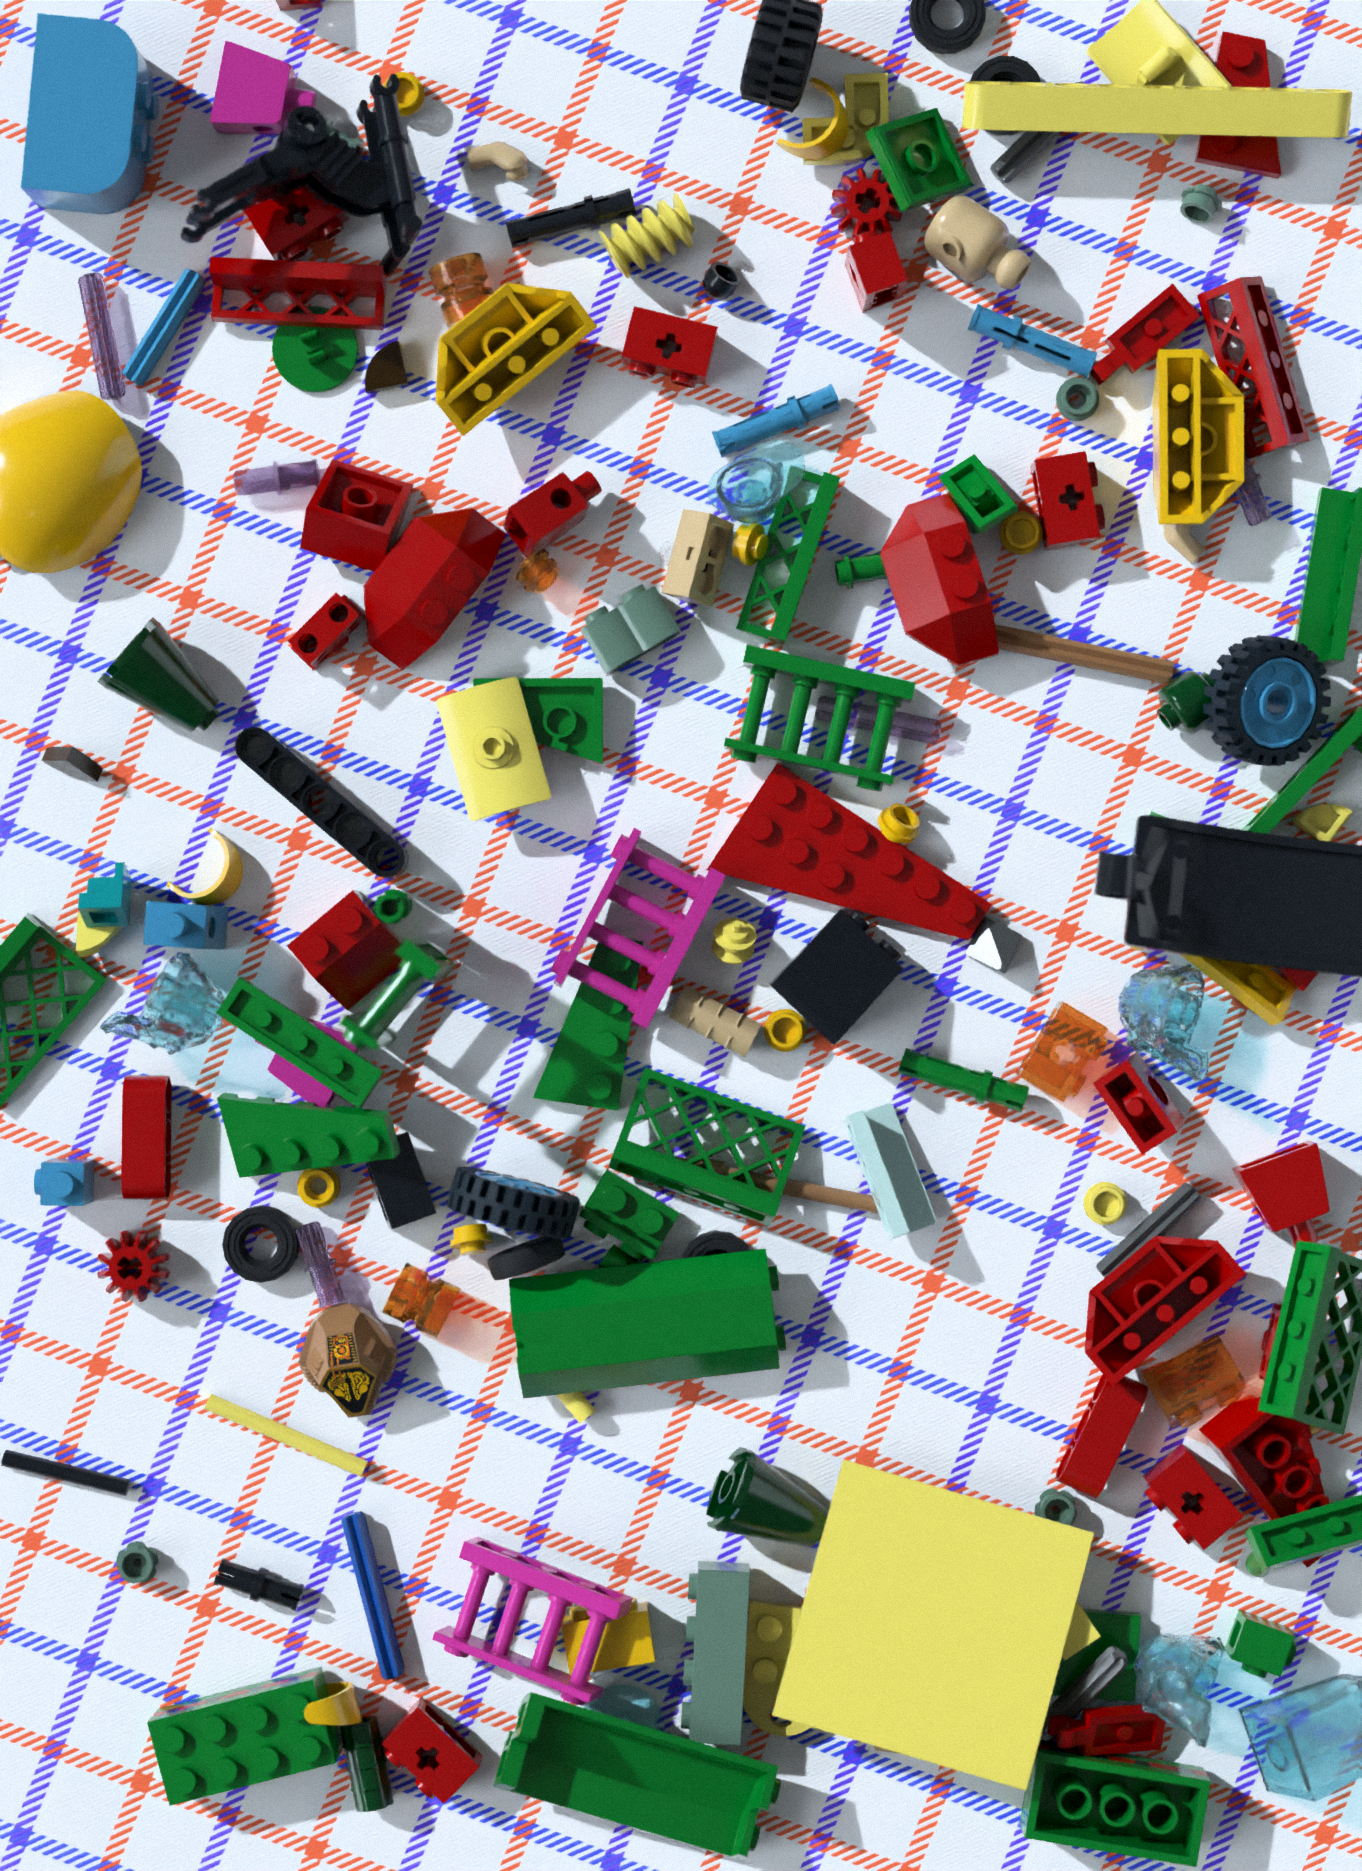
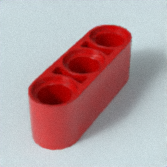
[121,1075,172,1200]
[1055,1375,1148,1499]

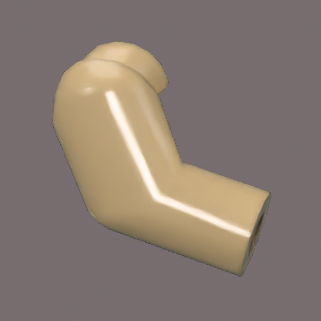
[466,141,529,182]
[1163,525,1206,564]

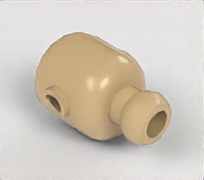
[924,195,1031,290]

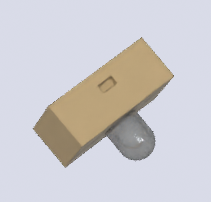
[658,509,734,607]

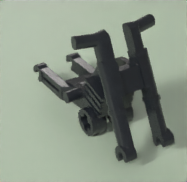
[180,74,423,275]

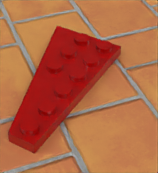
[706,762,992,940]

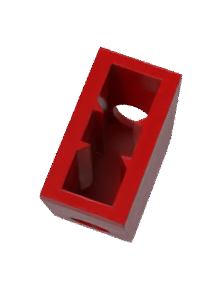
[503,470,602,561]
[1232,1140,1330,1249]

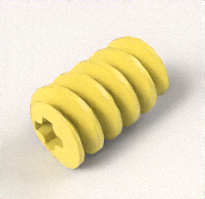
[599,193,695,279]

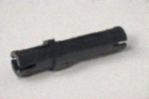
[505,188,637,249]

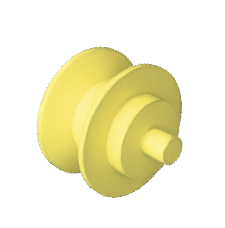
[711,918,756,964]

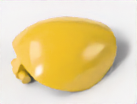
[0,390,142,573]

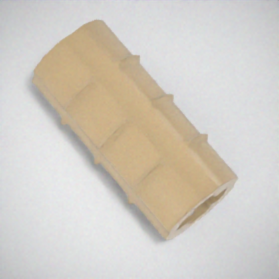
[668,985,762,1057]

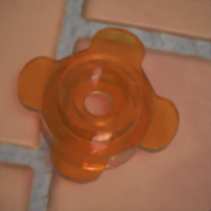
[515,549,559,594]

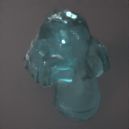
[100,952,225,1055]
[1118,964,1209,1081]
[1134,1633,1225,1748]

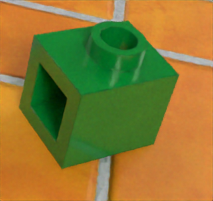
[1224,1609,1297,1678]

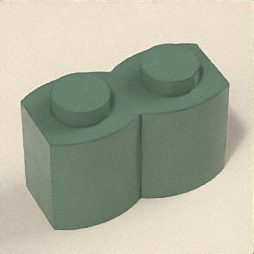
[580,584,681,676]

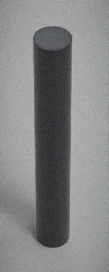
[1,1449,131,1496]

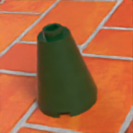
[97,617,220,733]
[706,1447,827,1547]

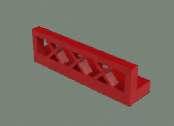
[209,257,387,330]
[1197,276,1310,460]

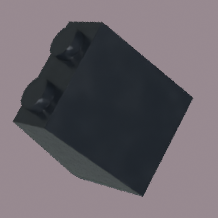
[769,909,904,1045]

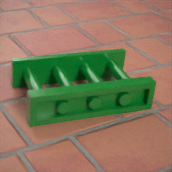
[724,645,916,792]
[339,938,456,1052]

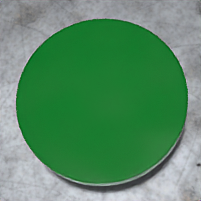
[272,306,358,393]

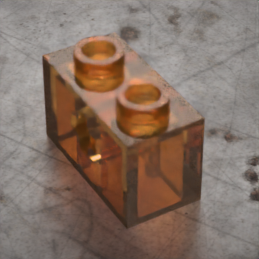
[1015,1000,1109,1102]

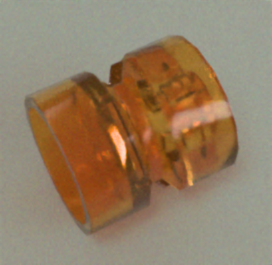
[428,252,494,330]
[382,1262,461,1339]

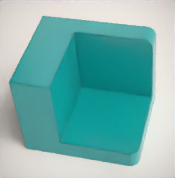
[78,862,132,927]

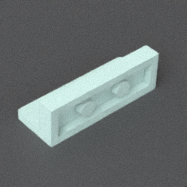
[843,1103,937,1241]

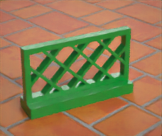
[0,912,108,1108]
[608,1067,806,1226]
[1258,1240,1362,1435]

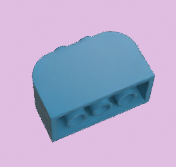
[21,13,159,214]

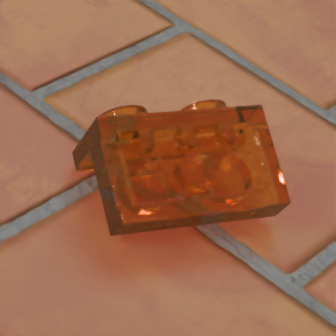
[1142,1334,1246,1429]

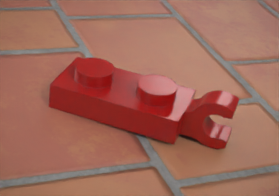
[1089,283,1200,386]
[1047,1703,1167,1756]

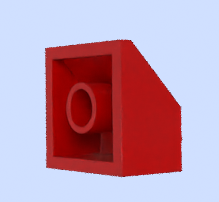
[300,459,413,571]
[287,890,403,1011]

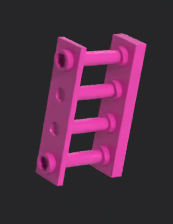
[550,828,726,1031]
[432,1537,633,1705]

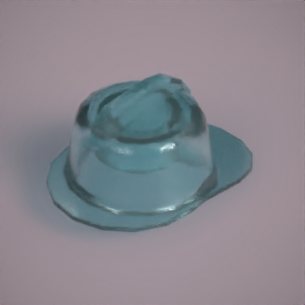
[707,440,805,523]

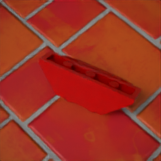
[880,493,999,667]
[363,507,506,671]
[1084,1236,1246,1386]

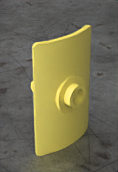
[1086,0,1232,145]
[436,677,551,821]

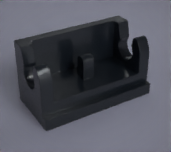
[365,1132,436,1229]

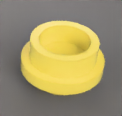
[1083,1182,1127,1225]

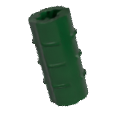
[340,1716,394,1812]

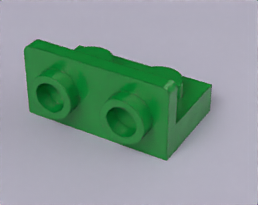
[579,1168,680,1261]

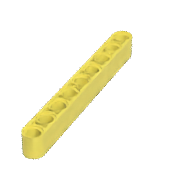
[962,81,1353,138]

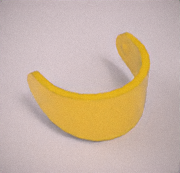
[776,77,849,160]
[166,827,243,905]
[304,1681,362,1725]

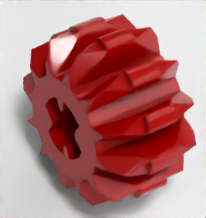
[830,168,902,241]
[97,1229,171,1302]

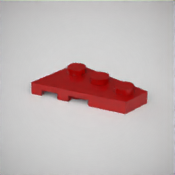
[1194,31,1281,179]

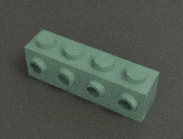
[681,1561,750,1746]

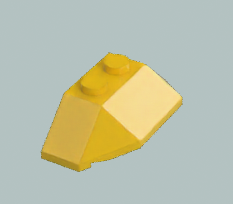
[435,282,598,436]
[1152,349,1244,525]

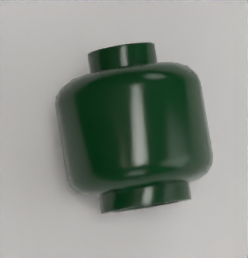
[1157,671,1215,735]

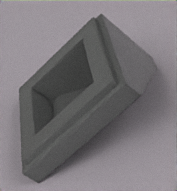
[965,916,1022,973]

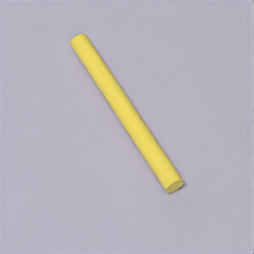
[204,1393,368,1477]

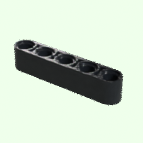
[235,727,409,878]

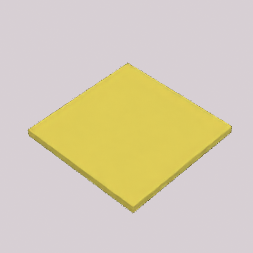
[772,1459,1094,1791]

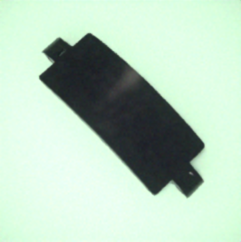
[1094,815,1362,978]

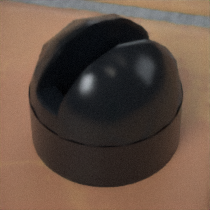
[703,262,741,300]

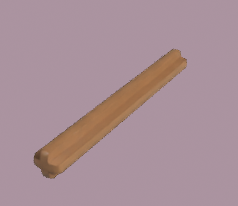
[995,624,1174,684]

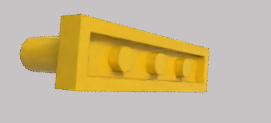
[1130,946,1295,1026]

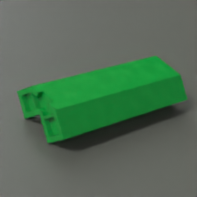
[509,1249,786,1399]
[493,1692,781,1859]

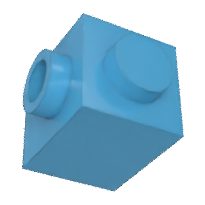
[34,1158,94,1206]

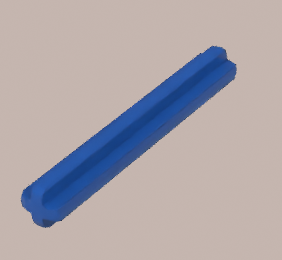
[341,1511,405,1680]

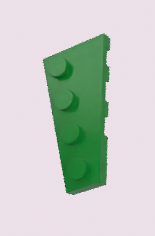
[533,939,644,1111]
[217,1092,401,1178]

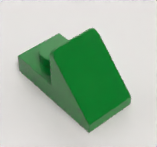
[938,454,1018,534]

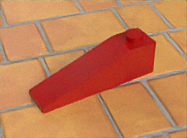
[1199,1397,1330,1568]

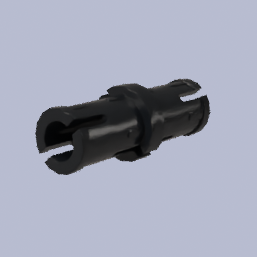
[214,1558,304,1611]

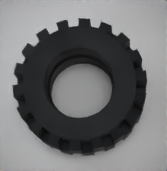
[740,0,823,113]

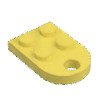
[743,1600,810,1736]

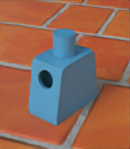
[143,901,229,950]

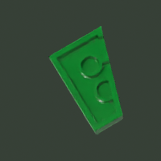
[473,678,603,765]

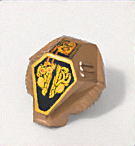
[298,1302,397,1418]

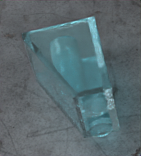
[1239,1673,1362,1802]

